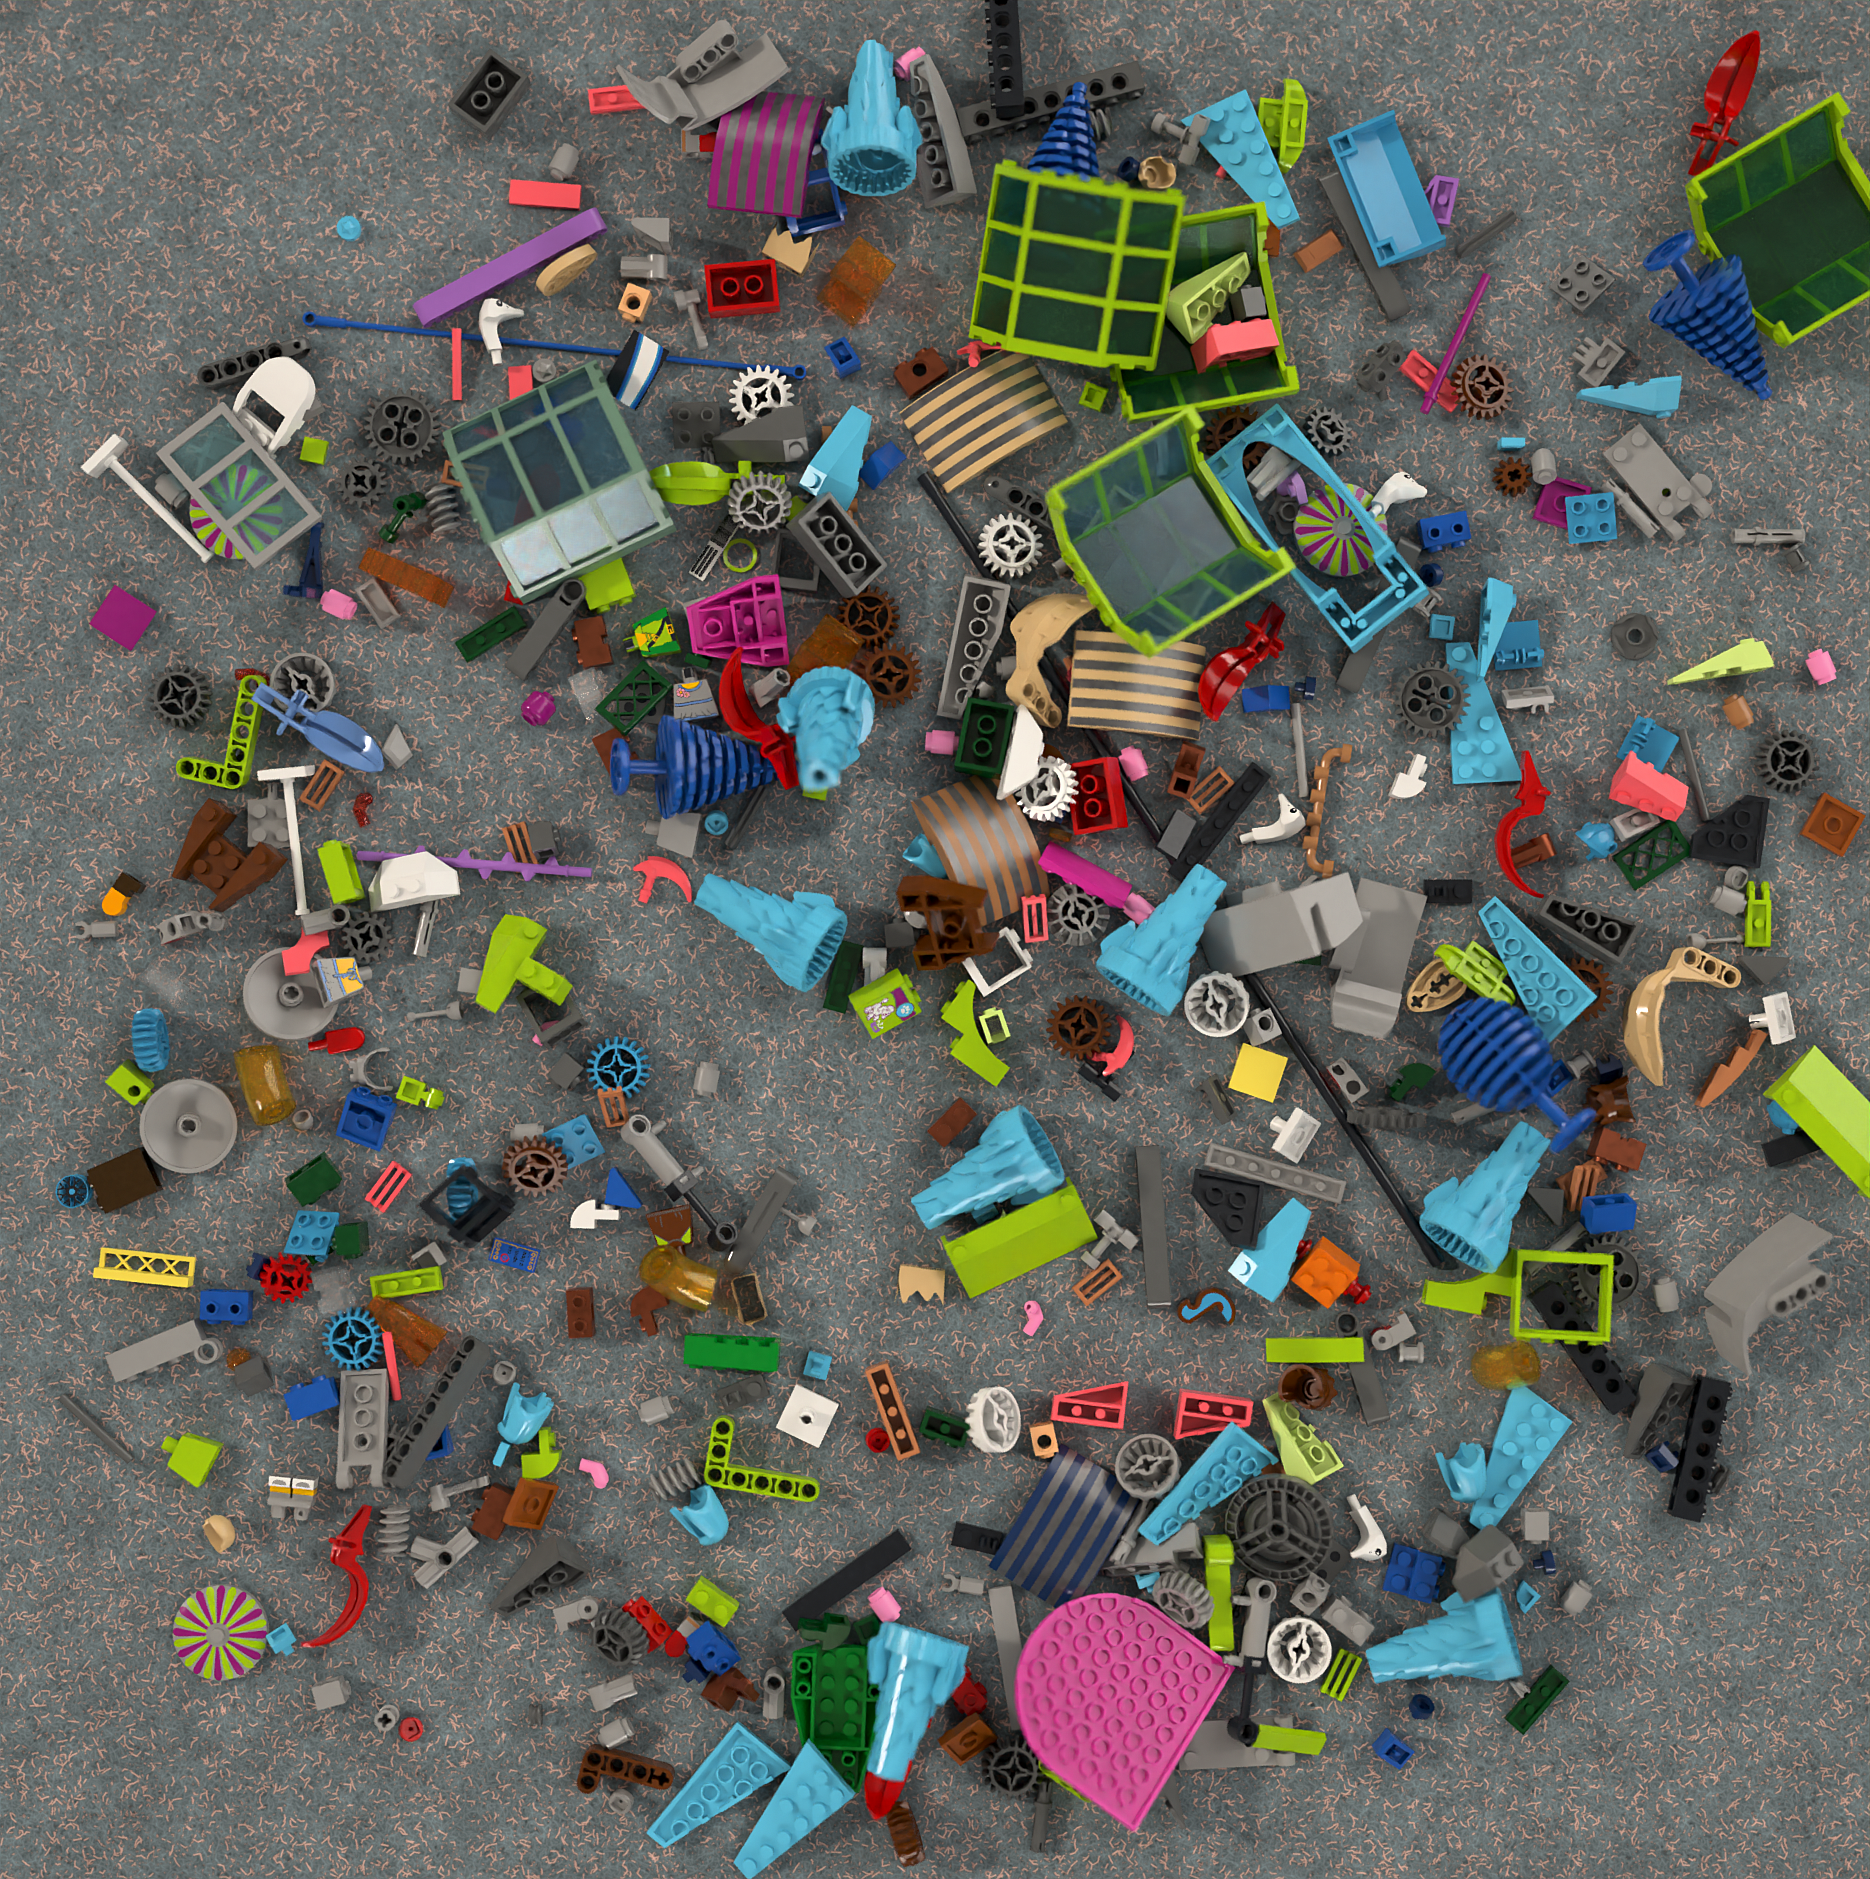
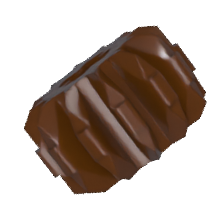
[1492,457,1533,498]

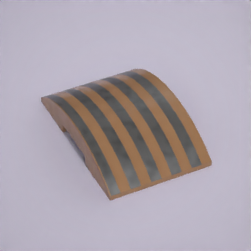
[911,775,1050,927]

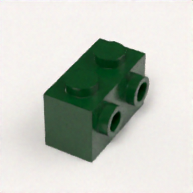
[285,1151,342,1207]
[332,1222,370,1259]
[919,1405,971,1449]

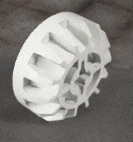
[1184,971,1250,1037]
[965,1387,1021,1453]
[1266,1615,1332,1683]

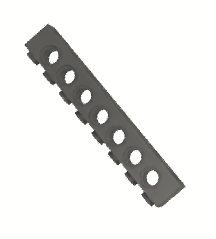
[956,60,1145,144]

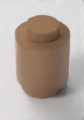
[1721,693,1754,730]

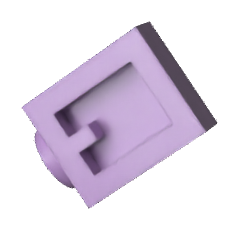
[1274,470,1308,505]

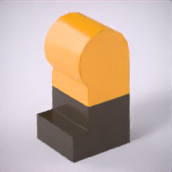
[102,872,147,916]

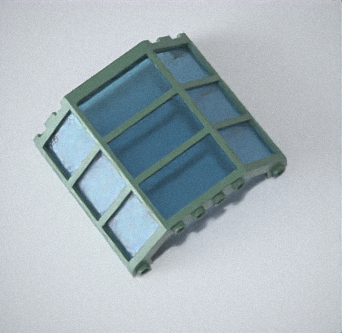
[443,359,677,604]

